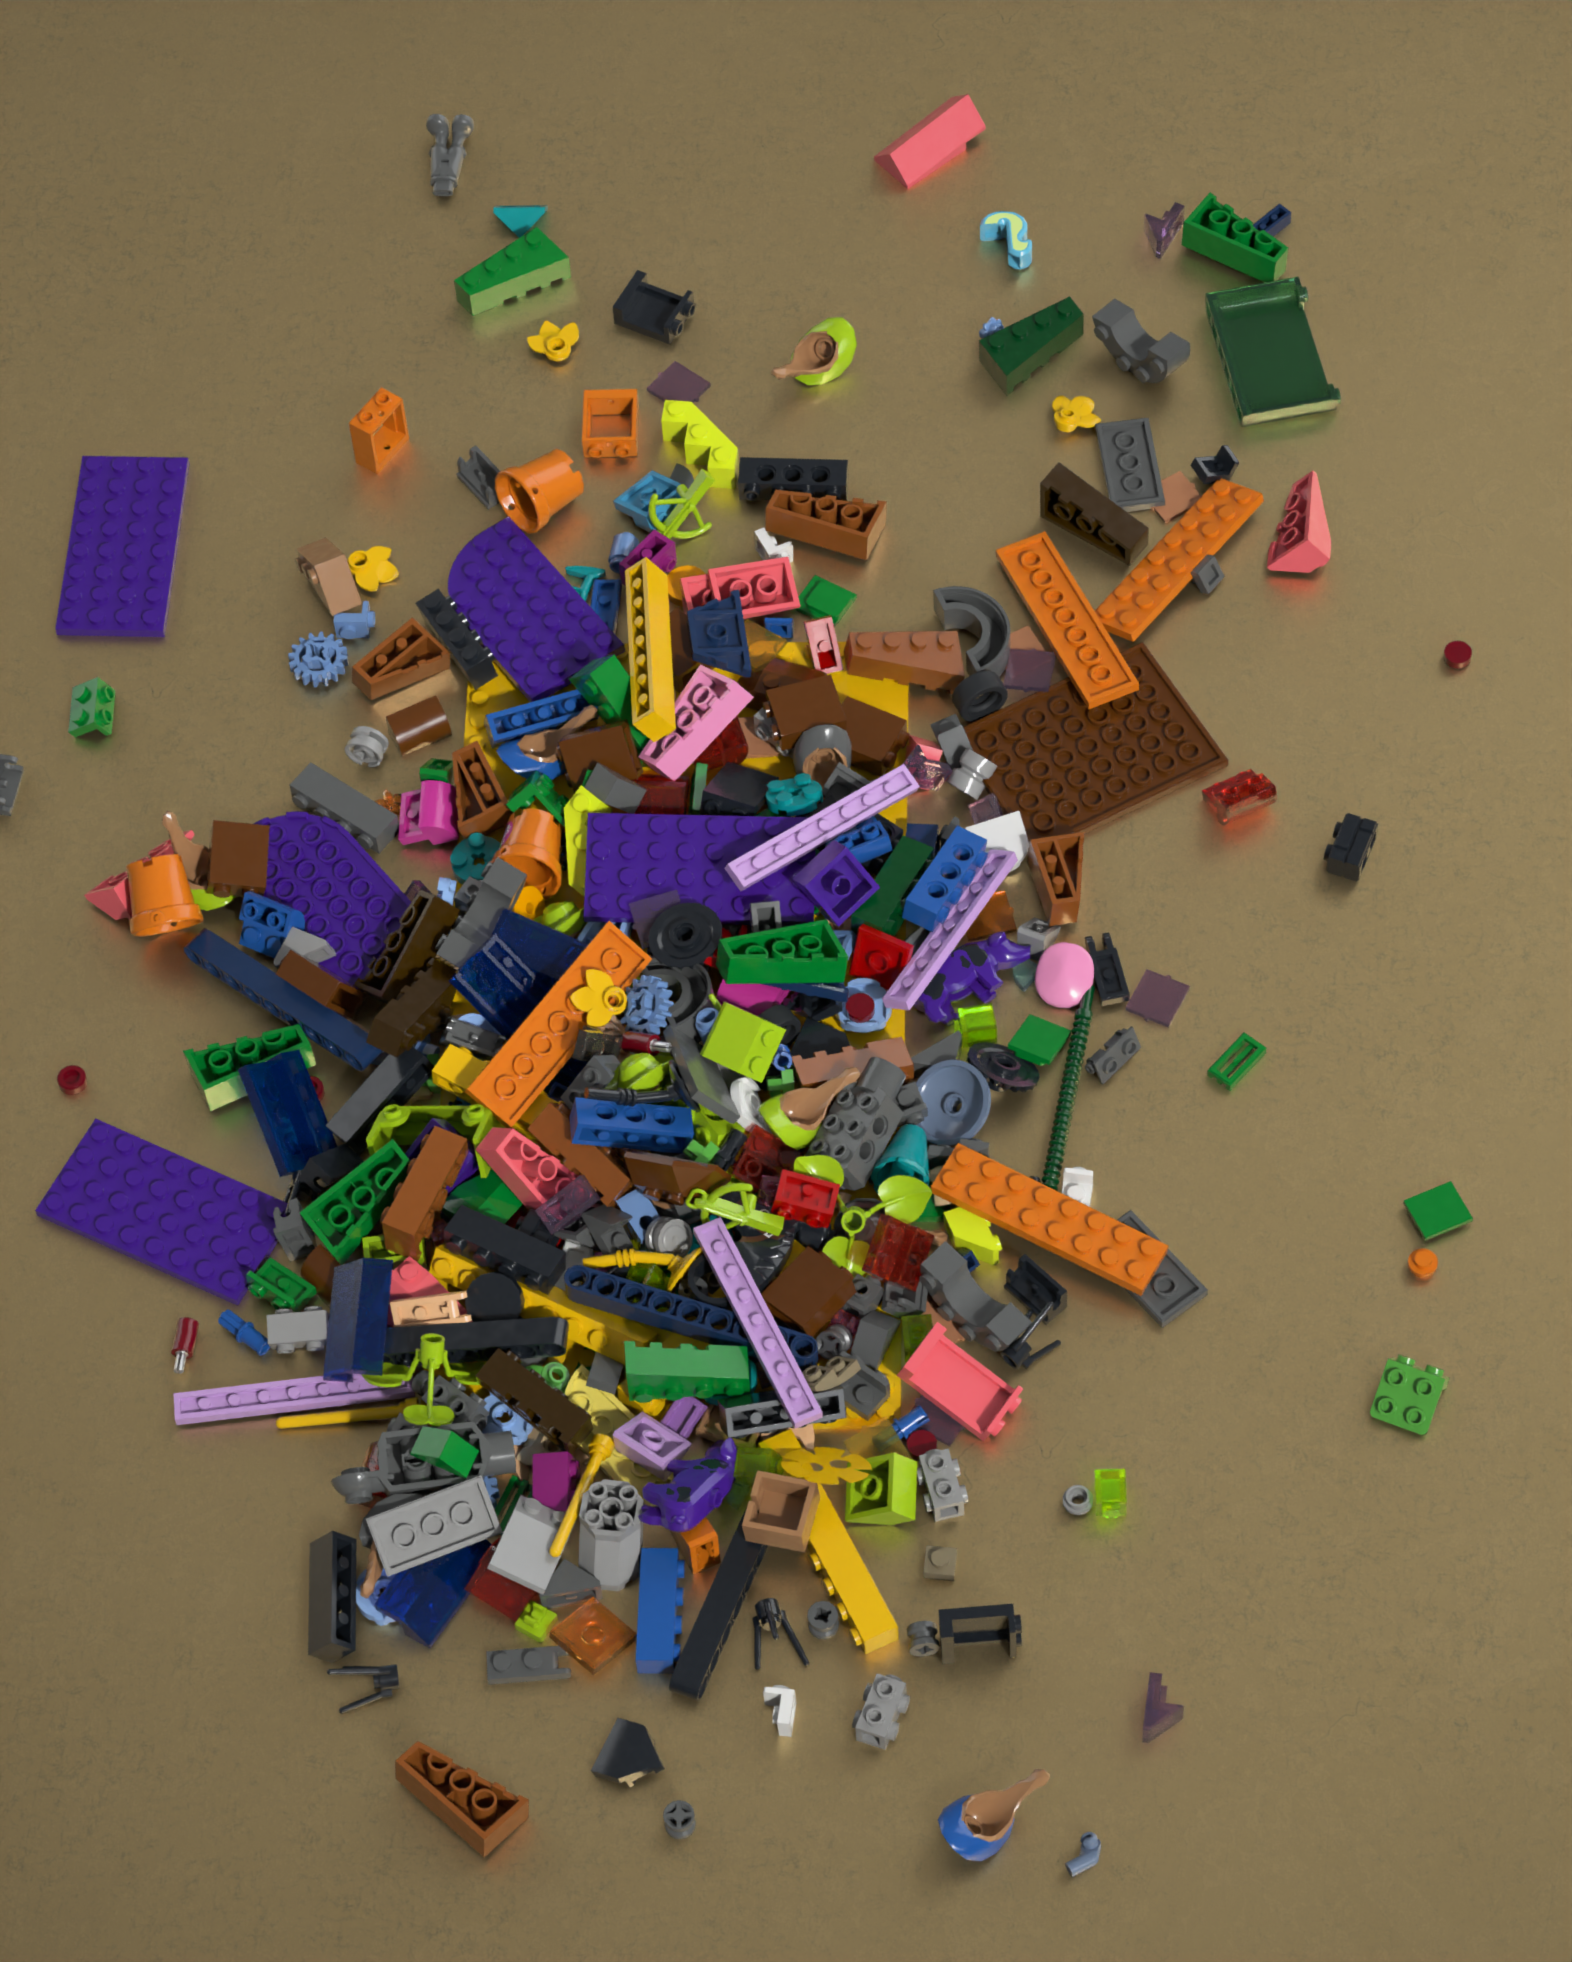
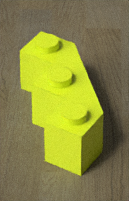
[661,400,739,489]
[564,785,613,897]

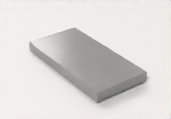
[366,1475,503,1577]

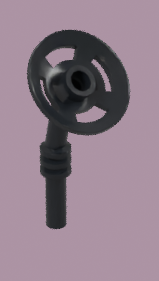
[584,1060,701,1113]

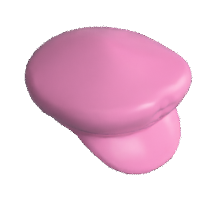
[1035,942,1094,1008]

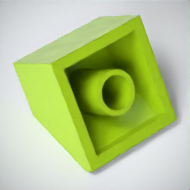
[700,1001,786,1083]
[845,1452,917,1525]

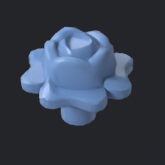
[979,317,1004,339]

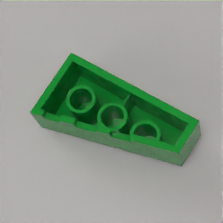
[454,227,571,316]
[300,1139,411,1266]
[624,1341,750,1403]

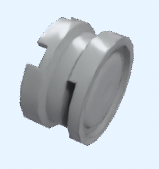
[345,726,389,767]
[645,1216,693,1258]

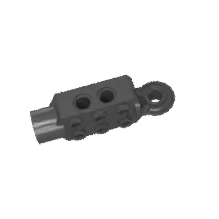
[805,1057,906,1191]
[331,1421,516,1504]

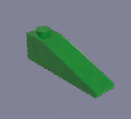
[442,1169,523,1224]

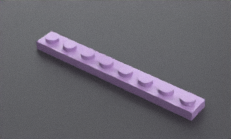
[725,764,920,891]
[882,849,1018,1011]
[693,1217,823,1429]
[173,1366,415,1425]

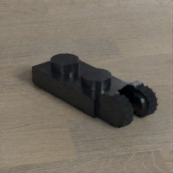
[1085,932,1130,1006]

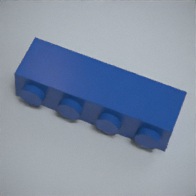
[636,1548,685,1674]

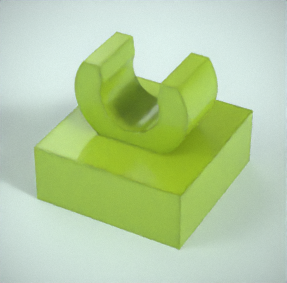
[515,1600,558,1643]

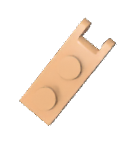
[390,1291,472,1327]

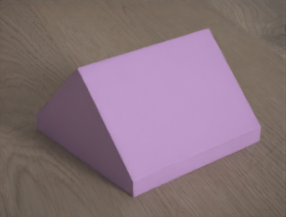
[613,1411,692,1482]

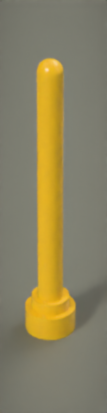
[275,1398,419,1429]
[549,1434,615,1557]

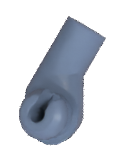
[1065,1832,1101,1877]

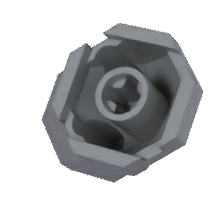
[578,1479,644,1591]

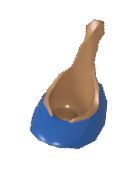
[496,705,598,780]
[938,1769,1050,1861]

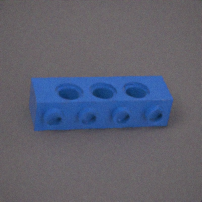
[484,689,599,749]
[902,825,988,932]
[569,1097,694,1153]

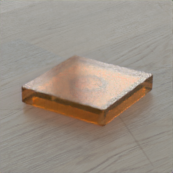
[549,1597,637,1675]

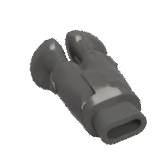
[426,114,474,196]

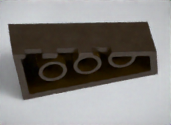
[1040,462,1149,566]
[353,890,460,1004]
[366,958,462,1057]

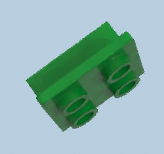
[506,770,569,827]

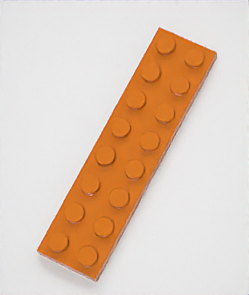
[1095,478,1264,642]
[996,531,1139,709]
[464,921,652,1128]
[931,1143,1169,1296]

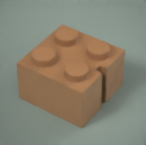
[742,1470,820,1553]

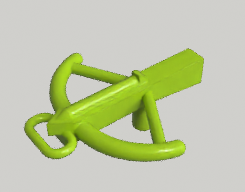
[648,469,715,540]
[685,1183,785,1236]

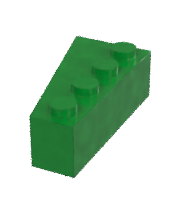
[1181,192,1289,286]
[569,655,650,767]
[716,919,848,984]
[183,1024,316,1111]

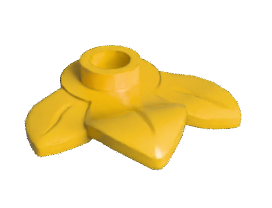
[527,321,579,361]
[1052,395,1101,432]
[347,546,399,592]
[570,969,628,1027]

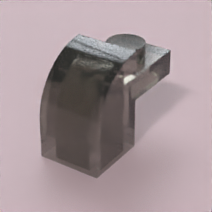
[573,1025,624,1061]

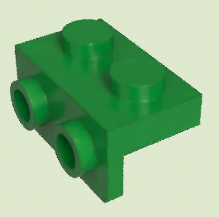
[68,677,115,738]
[246,1257,317,1313]

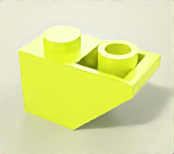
[943,1207,1002,1265]

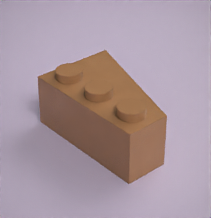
[295,537,362,616]

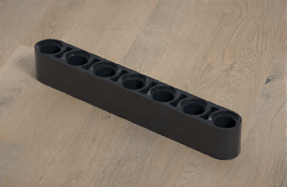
[368,1317,569,1366]
[669,1508,768,1701]

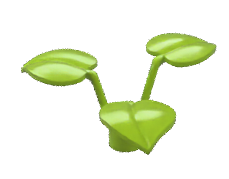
[794,1155,932,1278]
[360,1333,487,1427]

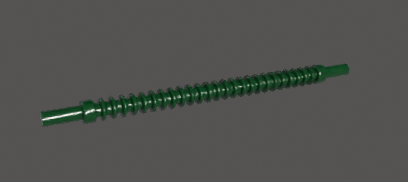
[1041,986,1095,1191]

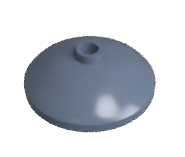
[916,1060,991,1146]

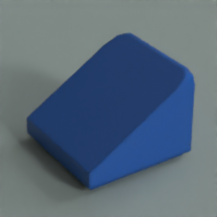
[765,618,794,638]

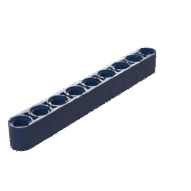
[183,928,383,1072]
[564,1265,818,1372]

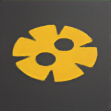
[781,1447,872,1485]

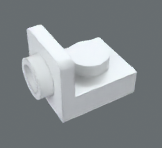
[754,527,793,562]
[1062,1167,1093,1207]
[763,1685,797,1737]

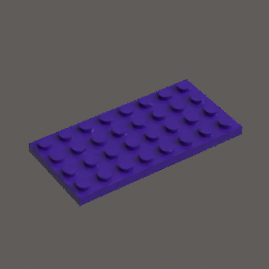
[55,456,190,637]
[584,813,815,926]
[35,1118,288,1306]

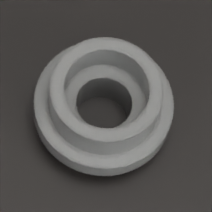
[1063,1485,1093,1515]

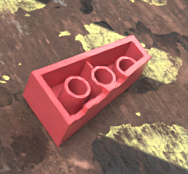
[476,1127,595,1225]

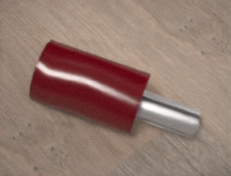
[621,1031,672,1056]
[171,1317,199,1374]

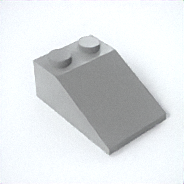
[487,1495,576,1595]

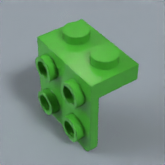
[1370,1354,1450,1435]

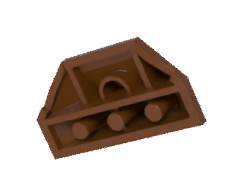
[737,658,827,711]
[620,1147,732,1206]

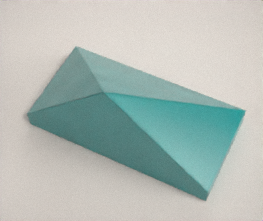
[493,205,548,238]

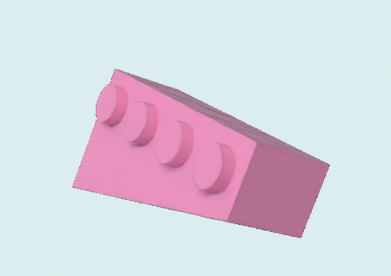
[638,665,754,782]

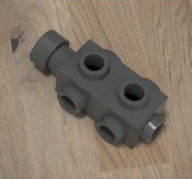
[411,1370,490,1431]

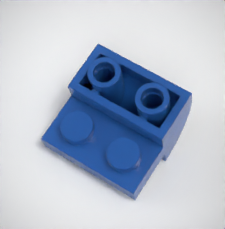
[824,816,892,864]
[239,891,305,958]

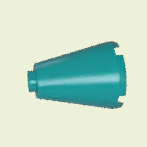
[871,1124,930,1194]

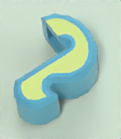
[980,211,1032,270]

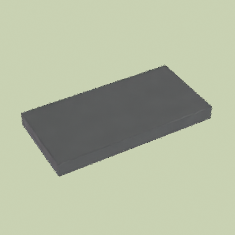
[1095,418,1165,512]
[663,1024,740,1124]
[1117,1210,1208,1328]

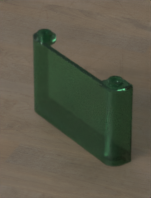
[1205,277,1341,427]

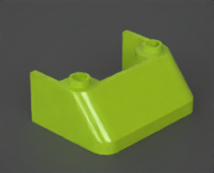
[366,1104,505,1178]

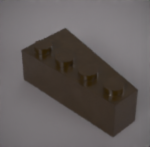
[475,1348,593,1455]

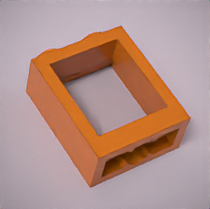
[349,387,409,474]
[582,389,639,458]

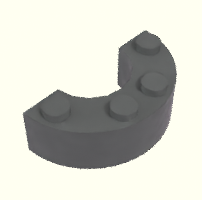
[1092,299,1190,383]
[933,586,1011,677]
[435,857,527,973]
[640,956,716,1043]
[919,1241,1032,1352]

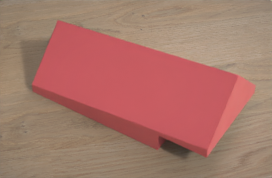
[874,94,986,189]
[680,557,800,619]

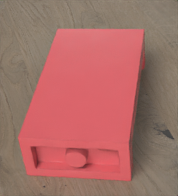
[897,1322,1024,1441]

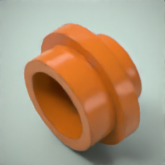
[1408,1248,1438,1278]

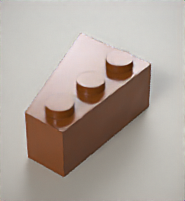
[352,617,450,700]
[452,741,515,839]
[1027,832,1085,926]

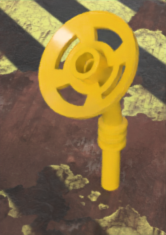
[583,1247,703,1293]

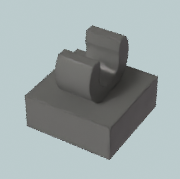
[1190,555,1225,594]

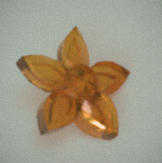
[375,789,401,815]

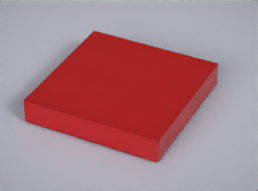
[849,924,914,991]

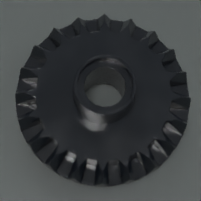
[649,903,723,971]
[967,1042,1040,1092]

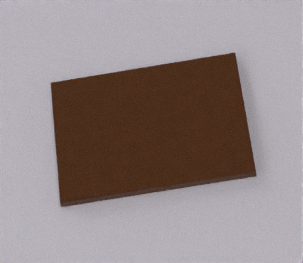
[964,642,1228,843]

